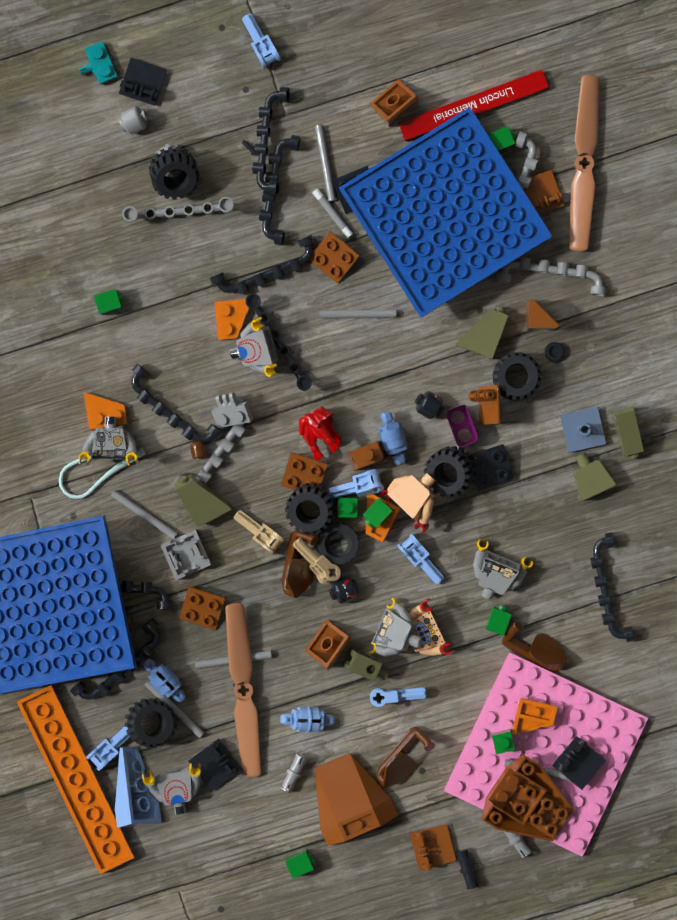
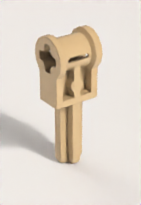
[234,510,286,555]
[293,538,341,585]

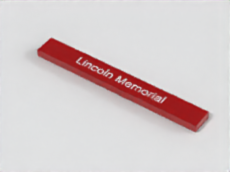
[398,70,549,141]

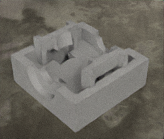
[161,530,212,580]

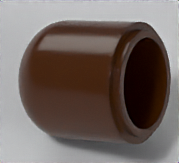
[190,441,207,459]

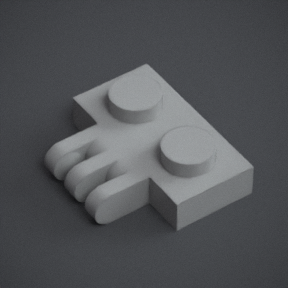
[211,392,253,428]

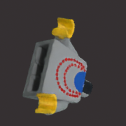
[230,317,279,377]
[142,763,201,815]

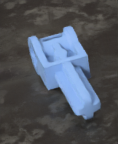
[242,14,281,69]
[328,469,384,499]
[397,533,444,584]
[370,687,426,707]
[86,726,130,771]

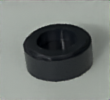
[544,342,564,361]

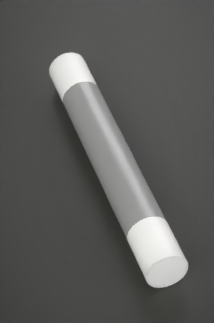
[312,188,353,238]

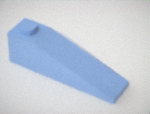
[115,747,161,828]

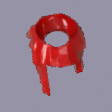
[298,406,342,460]

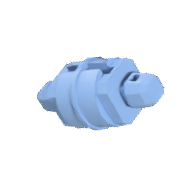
[280,706,334,733]

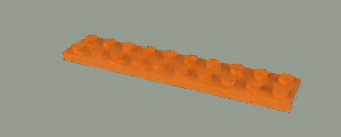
[17,684,135,874]

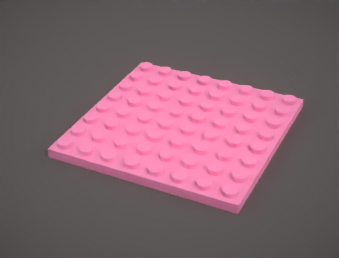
[444,652,648,857]

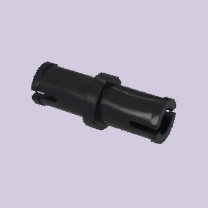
[456,849,479,890]

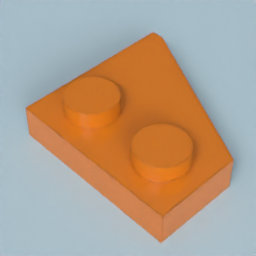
[215,299,249,340]
[84,393,128,430]
[366,494,401,543]
[511,697,558,735]

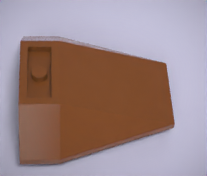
[315,753,398,846]
[481,755,574,842]

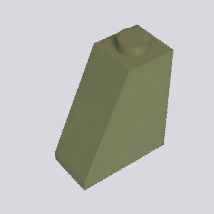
[456,307,508,359]
[611,407,644,459]
[174,475,231,528]

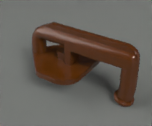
[281,531,319,598]
[502,621,567,671]
[377,727,435,788]

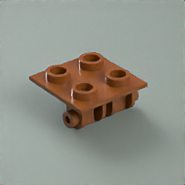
[523,170,564,215]
[309,231,360,284]
[468,385,501,425]
[281,452,327,490]
[179,586,225,630]
[410,824,456,871]

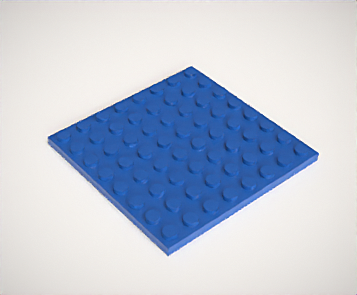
[339,107,552,318]
[0,515,137,694]

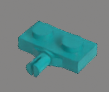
[78,41,117,85]

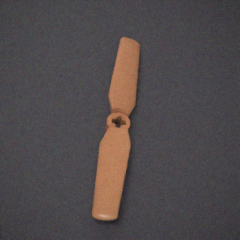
[569,75,600,252]
[225,603,261,778]

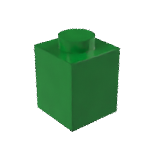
[487,126,517,152]
[94,289,125,315]
[338,498,358,518]
[363,498,395,529]
[485,605,512,636]
[491,729,515,755]
[285,849,316,879]

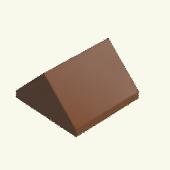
[370,79,418,127]
[526,298,559,330]
[305,619,351,669]

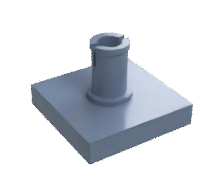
[560,407,606,453]

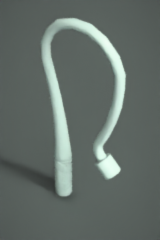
[59,448,146,499]

